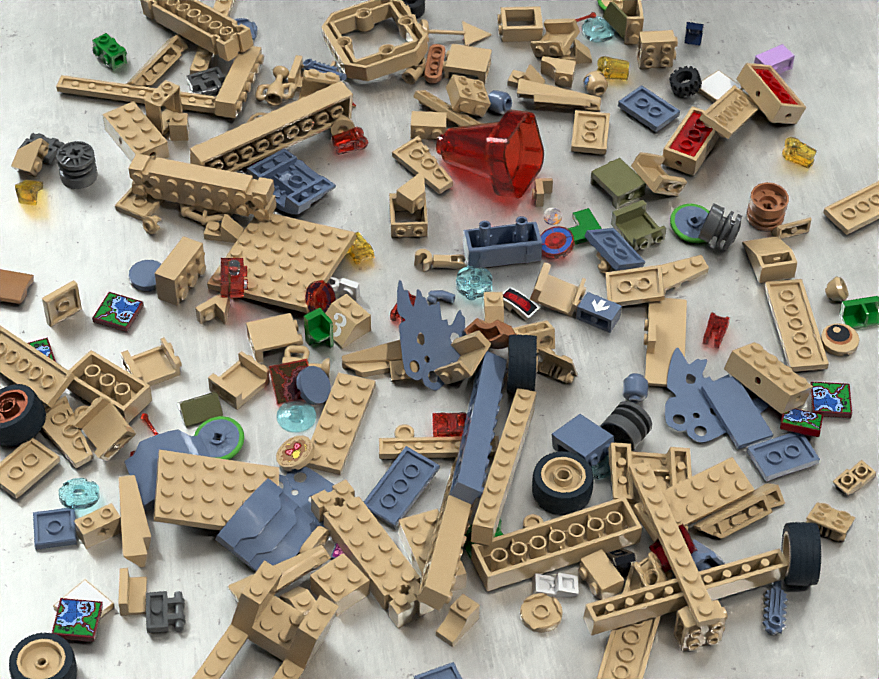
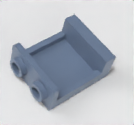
[551,414,614,467]

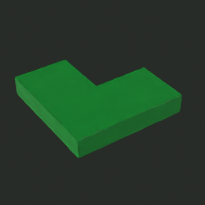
[563,208,602,246]

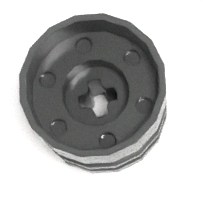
[56,141,98,189]
[698,203,742,250]
[600,401,653,451]

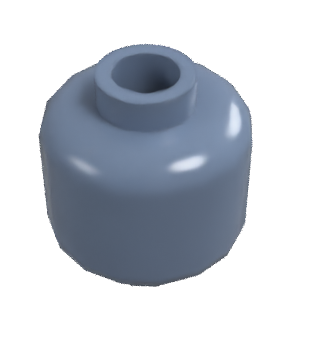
[488,90,512,114]
[622,373,648,404]

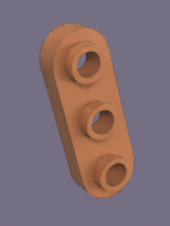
[425,44,446,83]

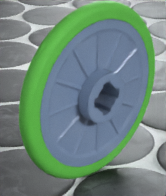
[670,204,709,243]
[194,416,244,460]

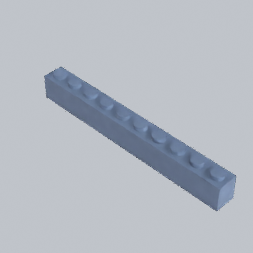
[449,351,508,505]

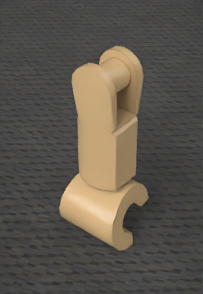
[414,249,466,272]

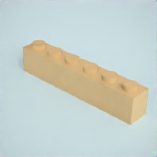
[215,46,264,118]

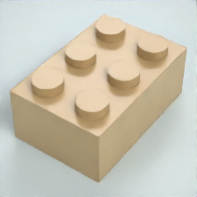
[155,236,206,306]

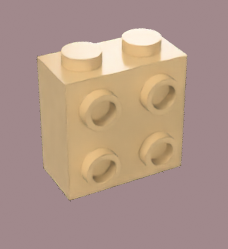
[636,30,678,69]
[446,74,491,117]
[674,600,727,651]

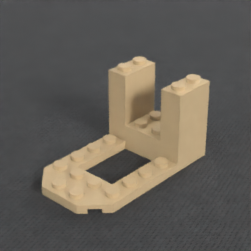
[192,561,339,679]

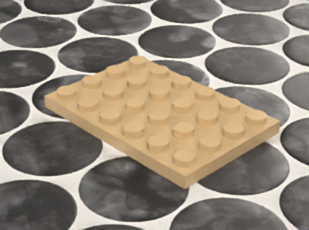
[154,450,279,531]

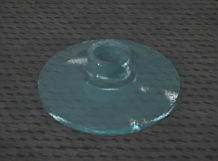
[277,400,316,432]

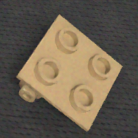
[537,347,578,384]
[806,502,856,542]

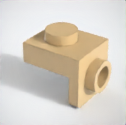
[532,178,553,207]

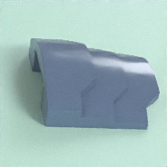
[246,148,336,214]
[124,429,210,512]
[215,478,315,572]

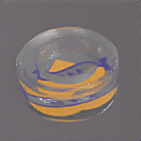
[544,208,562,225]

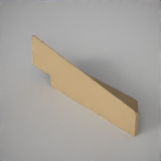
[342,333,430,377]
[119,475,151,567]

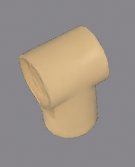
[402,57,426,85]

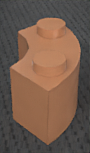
[464,318,515,349]

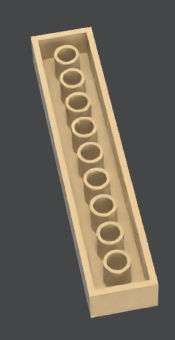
[190,81,353,172]

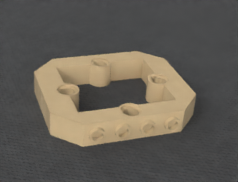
[321,0,429,81]

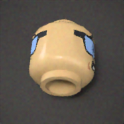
[583,71,608,96]

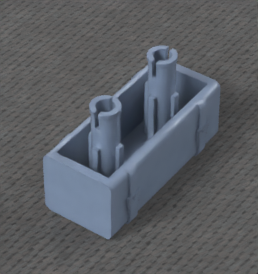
[463,216,542,269]

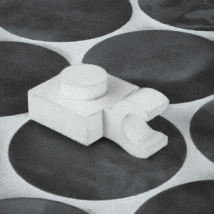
[326,277,360,301]

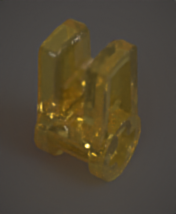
[597,56,629,80]
[782,137,817,168]
[348,232,375,265]

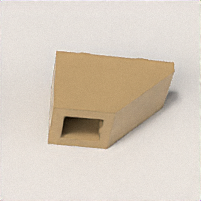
[11,138,49,177]

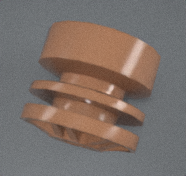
[746,182,789,231]

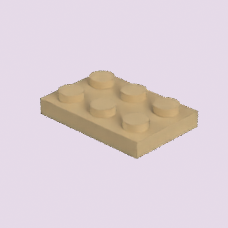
[571,110,610,154]
[605,265,665,306]
[0,438,60,499]

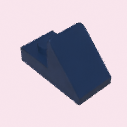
[684,22,704,46]

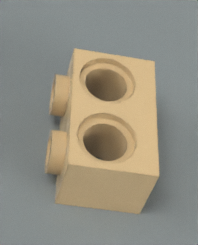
[513,320,555,353]

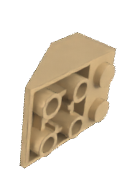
[742,236,798,283]

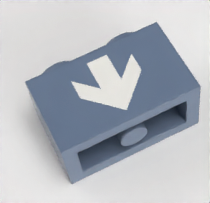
[576,292,622,333]

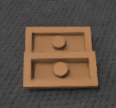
[0,269,34,304]

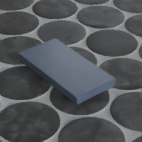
[701,376,774,449]
[364,446,440,529]

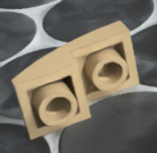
[833,460,876,496]

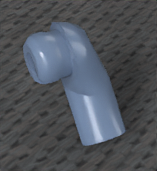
[427,290,456,304]

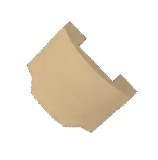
[608,442,692,515]

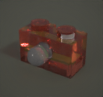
[220,258,248,298]

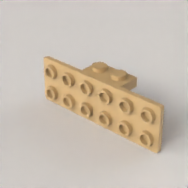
[643,298,687,387]

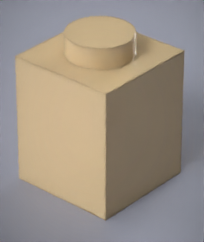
[169,113,189,141]

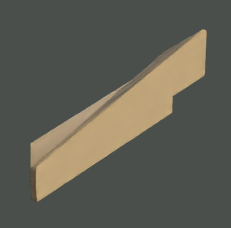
[126,34,188,87]
[517,78,601,111]
[693,483,785,538]
[228,545,331,602]

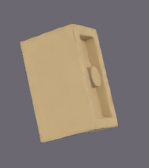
[118,568,147,616]

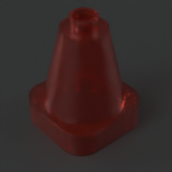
[436,110,544,198]

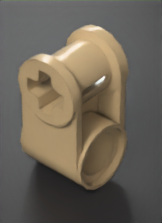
[634,552,668,587]

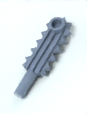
[301,59,347,81]
[762,580,788,635]

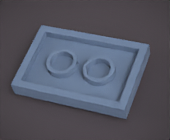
[618,85,680,132]
[584,228,645,271]
[747,432,820,482]

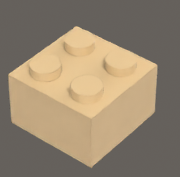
[310,553,370,617]

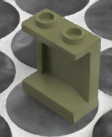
[590,157,646,209]
[611,200,666,251]

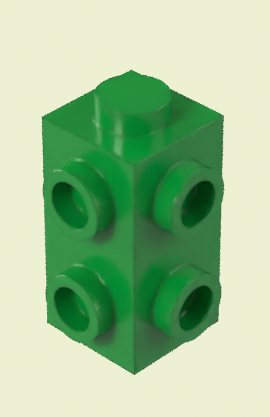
[92,33,127,70]

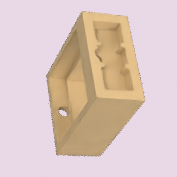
[497,6,543,42]
[145,80,183,137]
[389,193,428,238]

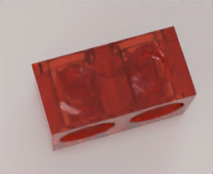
[432,412,467,437]

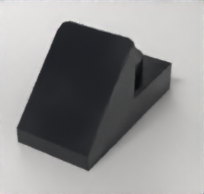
[605,548,636,577]

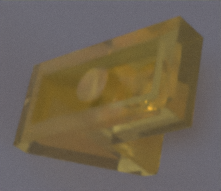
[15,180,43,205]

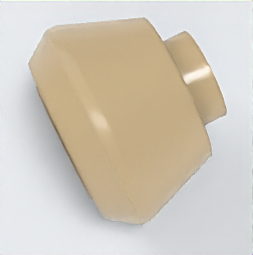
[825,276,849,301]

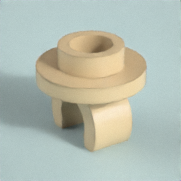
[143,215,162,234]

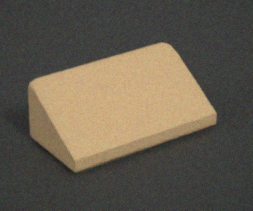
[771,217,812,239]

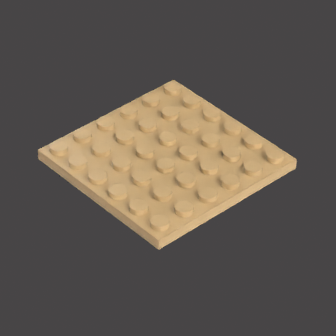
[207,214,356,313]

